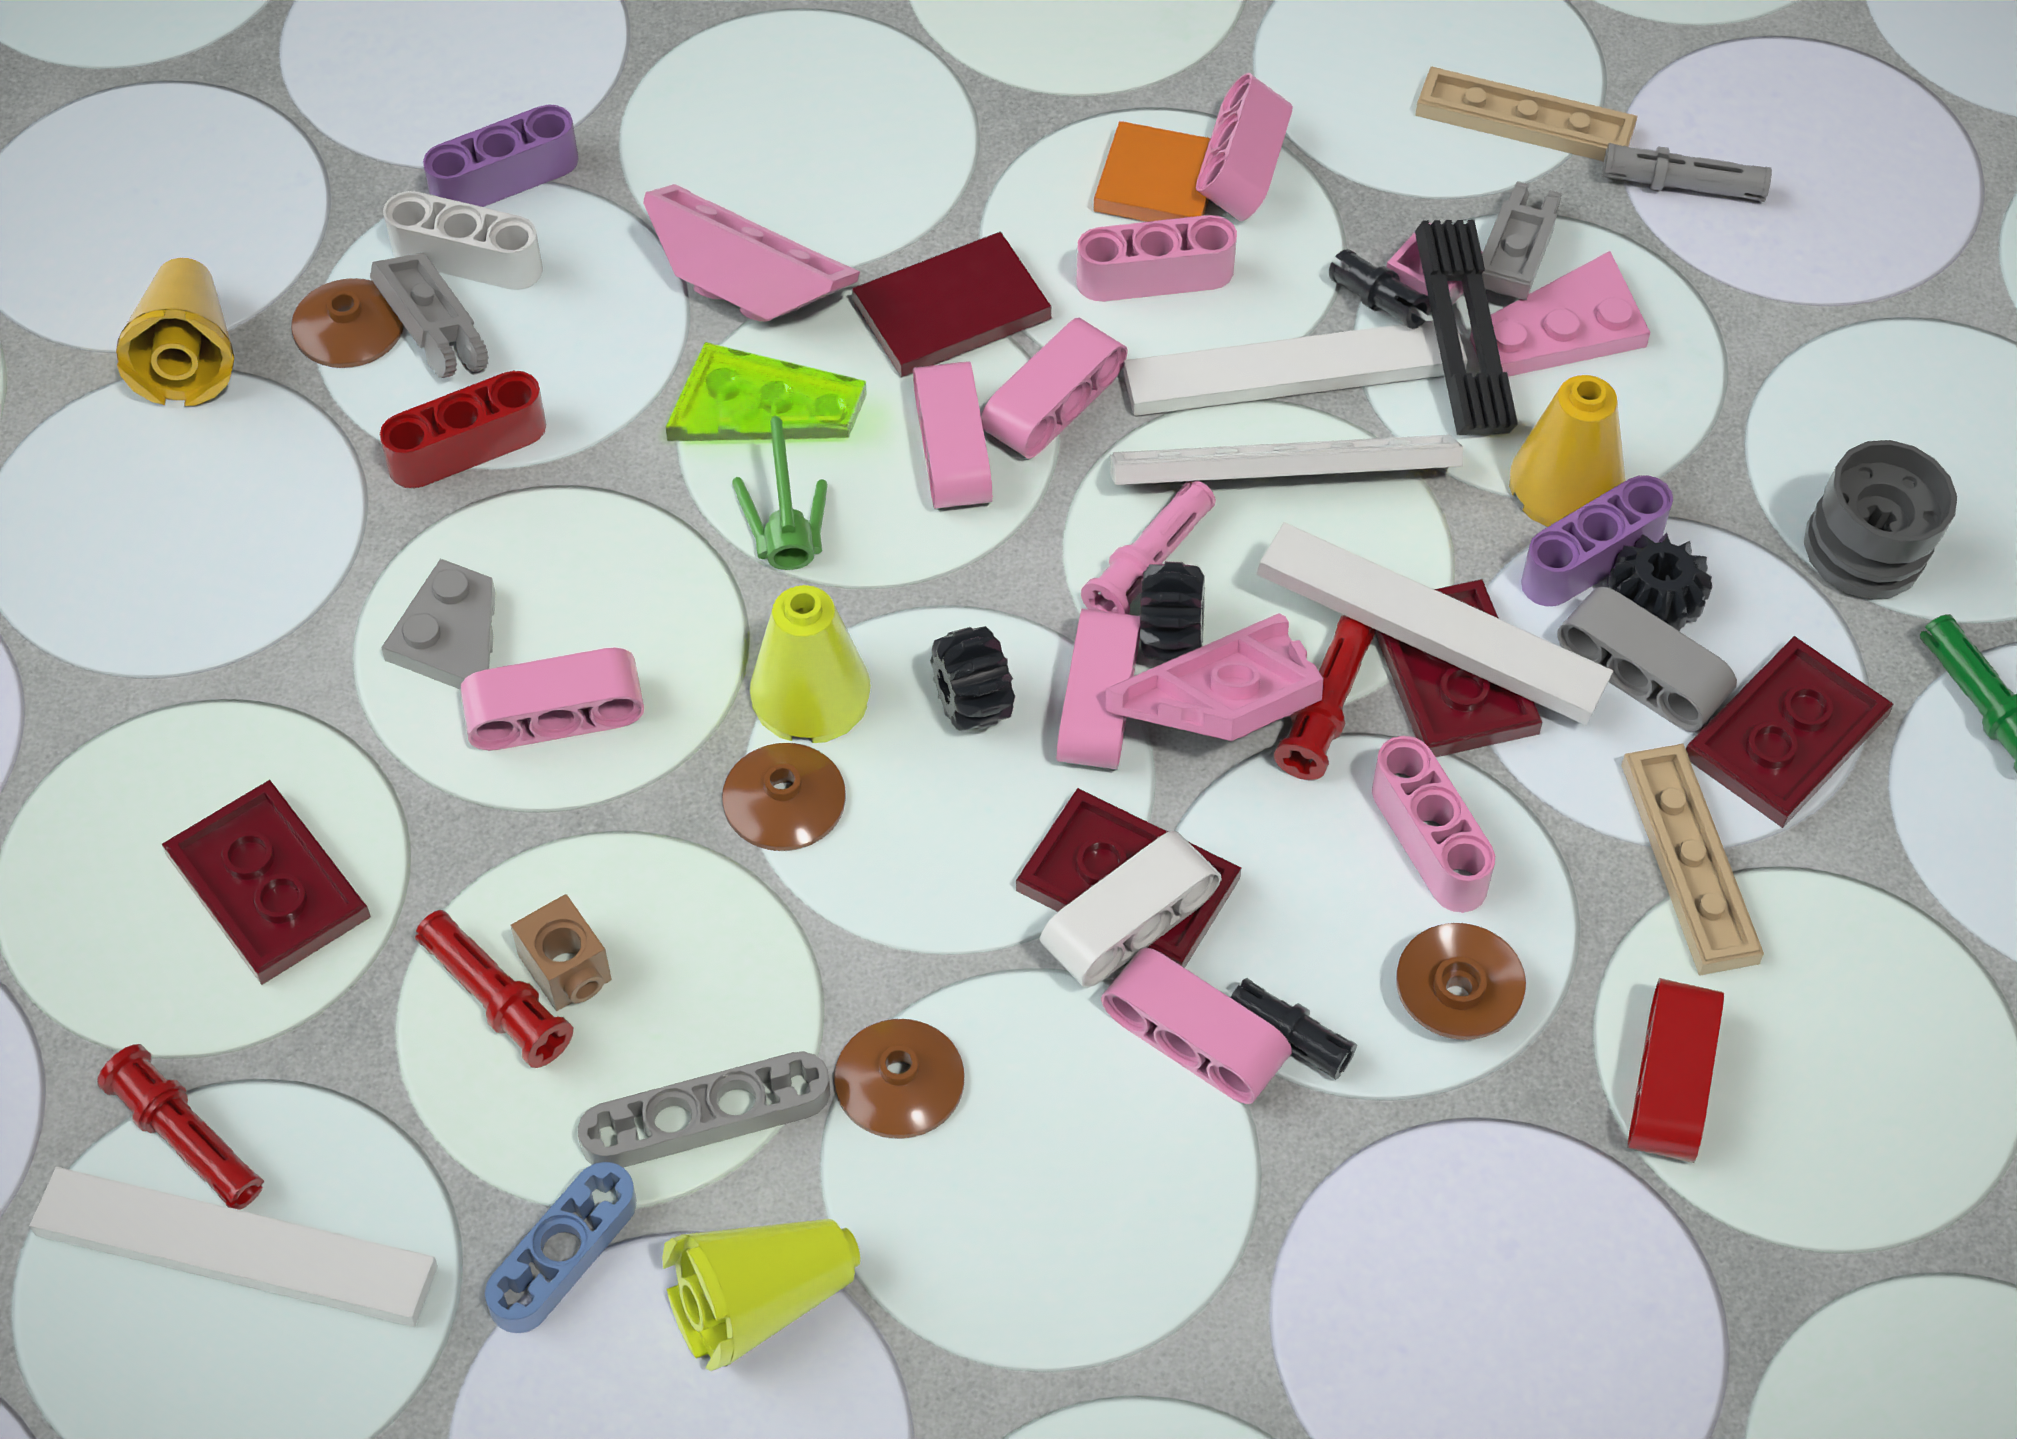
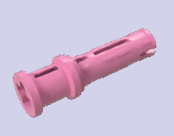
[1081,481,1216,615]

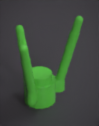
[732,416,828,570]

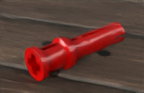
[1274,615,1376,780]
[415,910,573,1068]
[97,1044,264,1210]

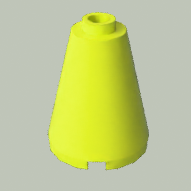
[750,585,871,743]
[662,1219,861,1371]

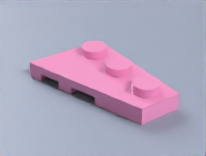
[1470,251,1650,377]

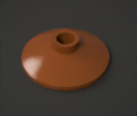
[291,278,404,368]
[722,743,846,851]
[1396,923,1526,1040]
[835,1019,965,1139]

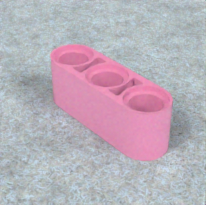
[1196,73,1293,221]
[1076,215,1237,302]
[981,317,1128,459]
[913,361,993,509]
[1056,609,1140,769]
[461,647,644,751]
[1372,736,1495,913]
[1101,948,1292,1104]

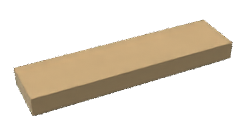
[1415,66,1638,162]
[1621,743,1764,976]

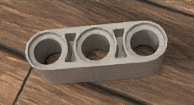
[1557,587,1737,731]

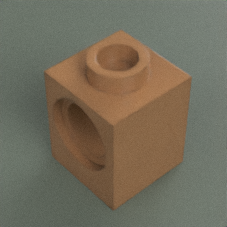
[511,894,612,1012]

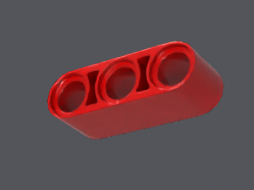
[379,370,547,489]
[1627,978,1724,1163]

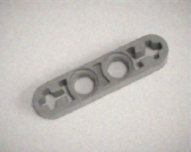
[578,1051,830,1168]

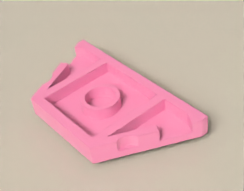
[1106,613,1323,741]

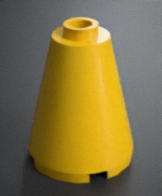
[116,258,234,406]
[1509,375,1626,527]

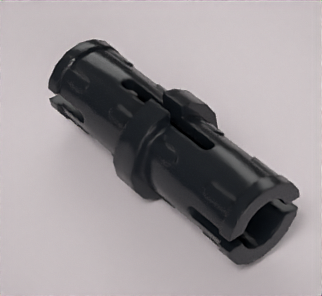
[1329,249,1431,329]
[1230,978,1357,1080]

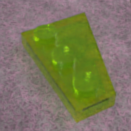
[666,342,867,441]

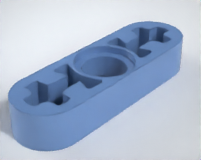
[485,1162,637,1333]

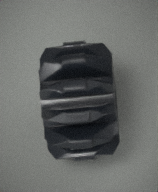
[1608,532,1712,631]
[1140,561,1205,662]
[930,626,1015,731]

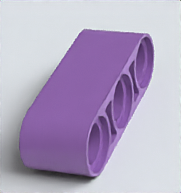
[423,104,579,207]
[1521,475,1673,606]

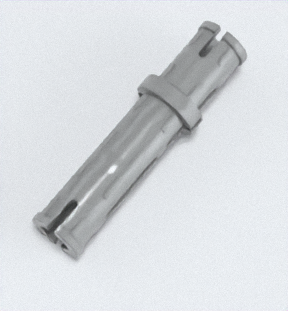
[1602,143,1772,202]

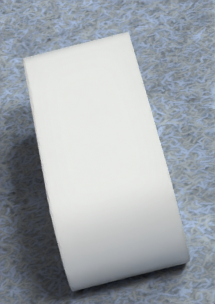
[383,191,543,290]
[1040,830,1221,988]

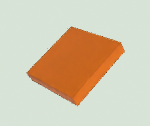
[1093,121,1211,222]

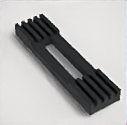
[1415,220,1518,435]

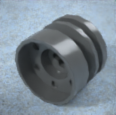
[1804,440,1958,599]

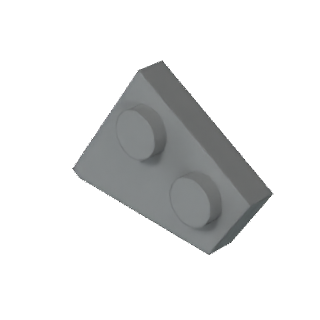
[381,558,495,690]

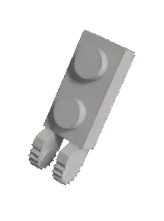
[1482,181,1562,300]
[370,253,489,378]

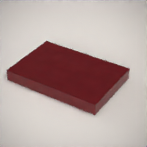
[852,231,1052,378]
[1375,579,1543,757]
[1686,636,1894,828]
[162,779,371,985]
[1016,788,1242,968]

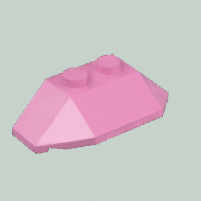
[643,184,860,322]

